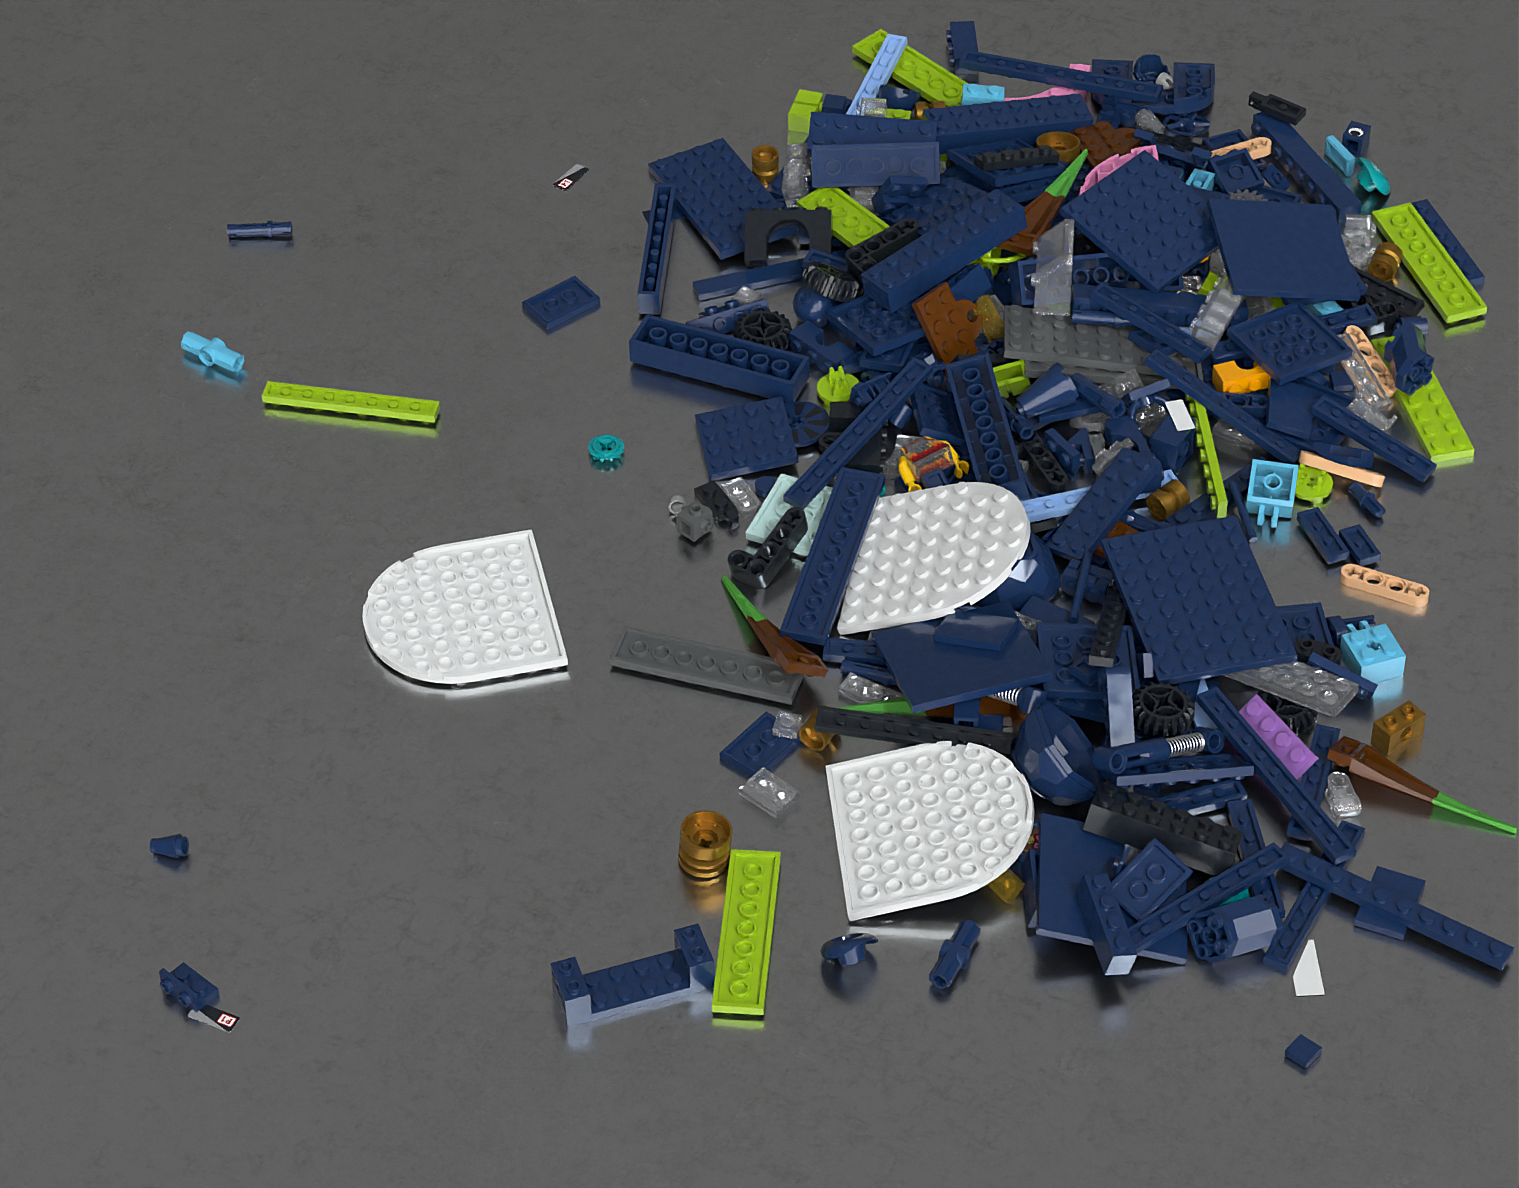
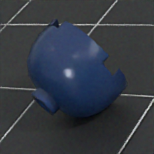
[878,84,921,112]
[793,285,837,327]

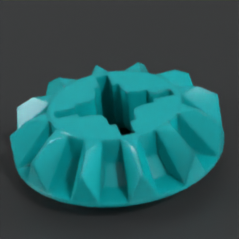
[588,434,624,463]

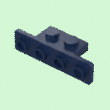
[686,298,769,334]

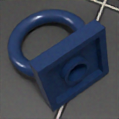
[1120,378,1171,440]

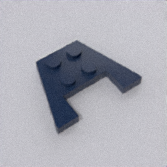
[1133,128,1213,175]

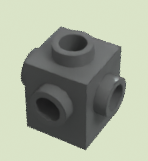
[677,500,713,542]

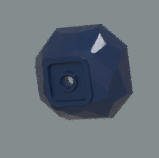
[974,529,1061,613]
[1011,700,1106,806]

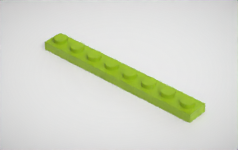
[262,381,440,423]
[1185,393,1228,518]

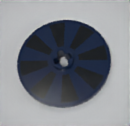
[784,401,829,447]

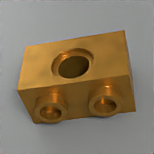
[1371,700,1426,756]

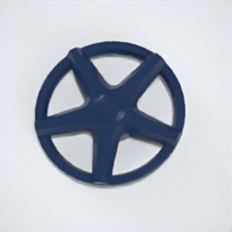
[1163,112,1210,136]

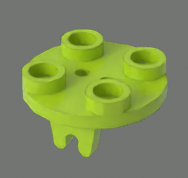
[817,366,859,407]
[1294,463,1333,504]

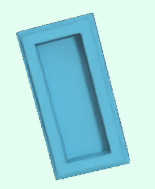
[1324,135,1355,177]

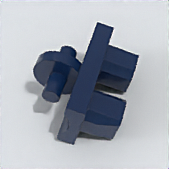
[913,351,946,387]

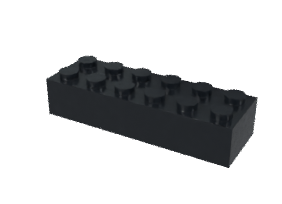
[1083,783,1243,876]

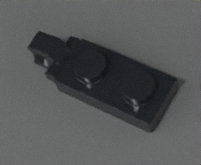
[1248,91,1306,126]
[694,480,740,530]

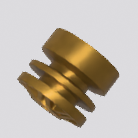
[1036,131,1080,179]
[678,810,733,878]

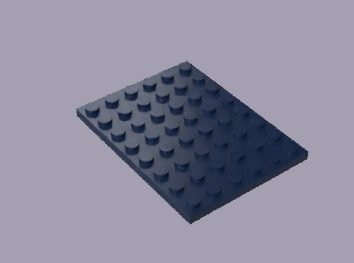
[1101,515,1297,684]

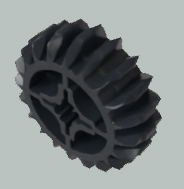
[801,261,860,303]
[733,308,792,350]
[1257,680,1319,736]
[1132,681,1195,738]

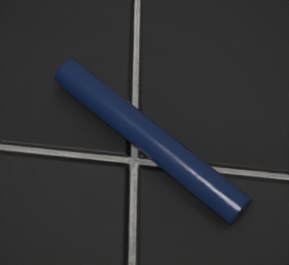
[1228,481,1258,543]

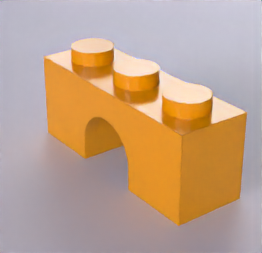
[1212,361,1271,394]

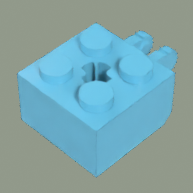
[1246,459,1299,528]
[1340,620,1406,683]

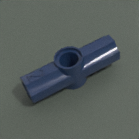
[929,919,981,989]

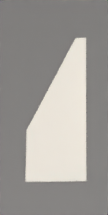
[1293,940,1325,996]

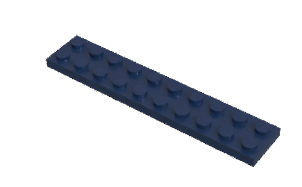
[780,467,885,646]

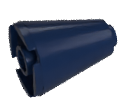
[1014,362,1080,418]

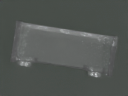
[1031,219,1074,316]

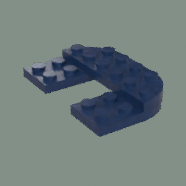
[1091,59,1215,116]

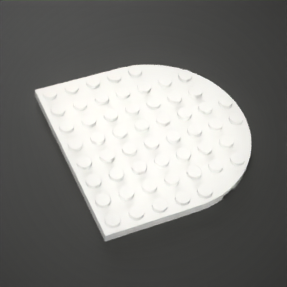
[837,482,1030,635]
[362,529,568,684]
[826,741,1034,921]

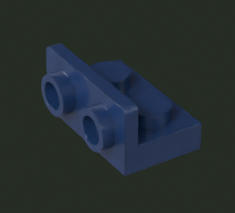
[159,962,219,1012]

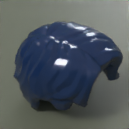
[1133,54,1170,84]

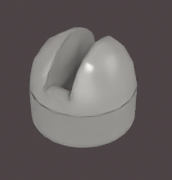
[1155,72,1173,90]
[668,494,687,514]

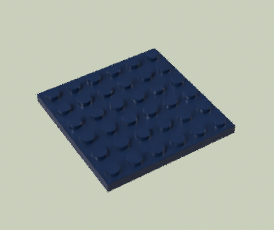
[1059,150,1219,295]

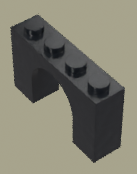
[745,207,833,266]
[826,402,888,480]

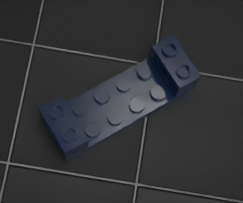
[550,924,715,1028]

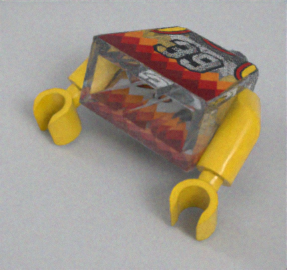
[898,436,969,492]

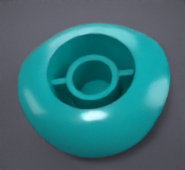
[1355,157,1391,195]

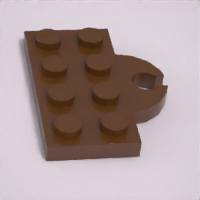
[1069,121,1142,170]
[912,282,982,378]

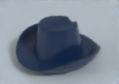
[820,933,878,965]

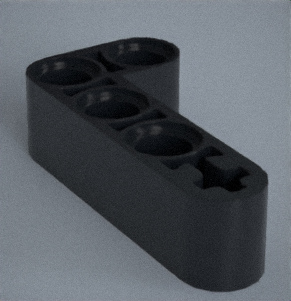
[846,218,919,287]
[1343,265,1399,336]
[1011,430,1068,494]
[728,507,808,589]

